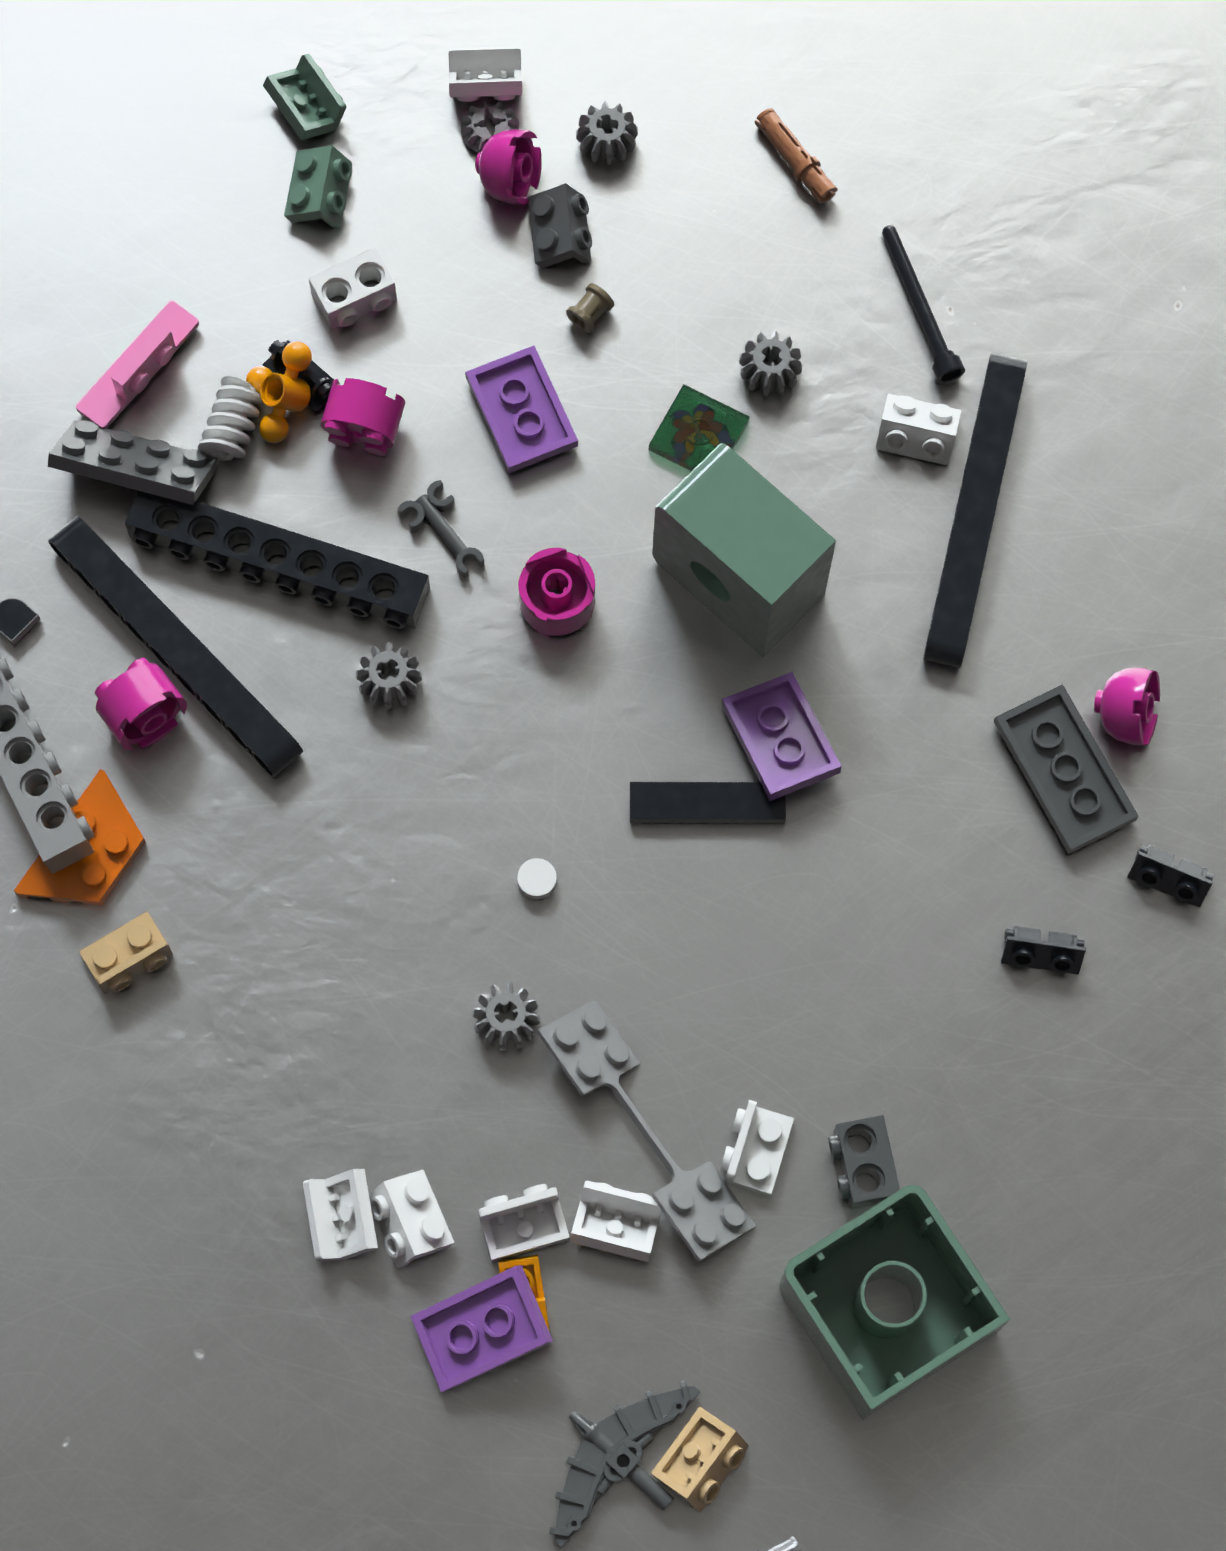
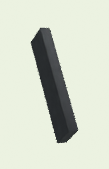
[630,782,786,823]

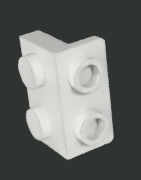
[448,46,523,102]
[876,394,961,465]
[303,1169,378,1261]
[369,1169,454,1268]
[570,1181,661,1262]
[478,1184,570,1262]

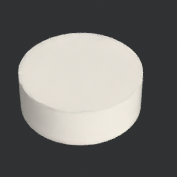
[517,858,557,900]

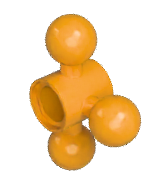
[246,341,312,443]

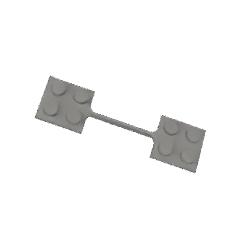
[536,1000,756,1262]

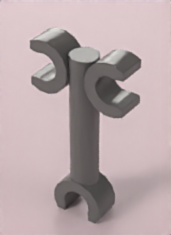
[397,480,485,578]

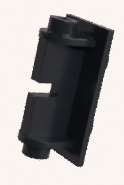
[262,340,334,412]
[1127,844,1214,907]
[1001,925,1086,974]

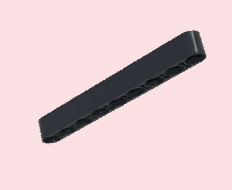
[923,353,1028,668]
[48,516,303,777]

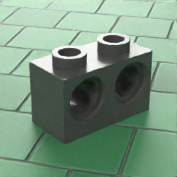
[828,1115,900,1210]

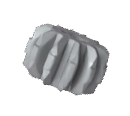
[576,101,638,166]
[739,331,803,397]
[356,642,422,709]
[472,982,540,1051]

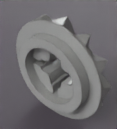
[461,99,519,153]

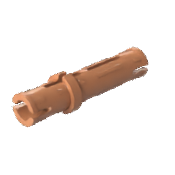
[754,108,838,204]

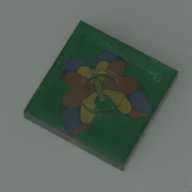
[648,384,750,471]

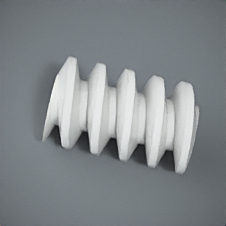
[197,376,263,461]

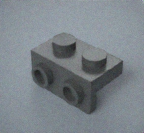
[528,183,592,268]

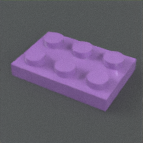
[465,345,578,473]
[722,672,841,801]
[410,1265,553,1393]

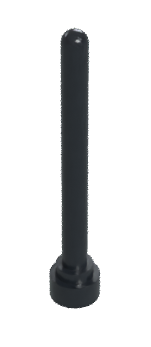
[882,225,965,383]

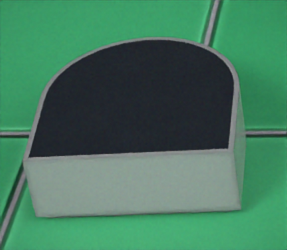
[0,598,40,646]

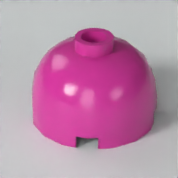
[475,129,542,205]
[1094,668,1160,745]

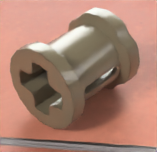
[566,283,615,333]

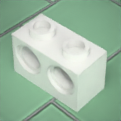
[308,247,397,330]

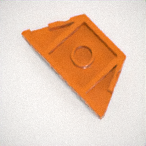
[14,769,146,906]

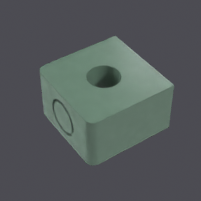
[652,443,836,657]
[779,1185,1010,1420]

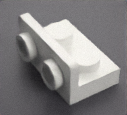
[720,1100,794,1197]

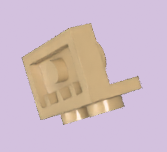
[79,911,173,994]
[651,1407,748,1512]

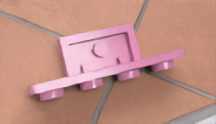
[76,301,199,428]

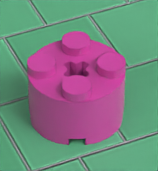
[320,378,406,456]
[518,548,595,636]
[95,658,187,750]

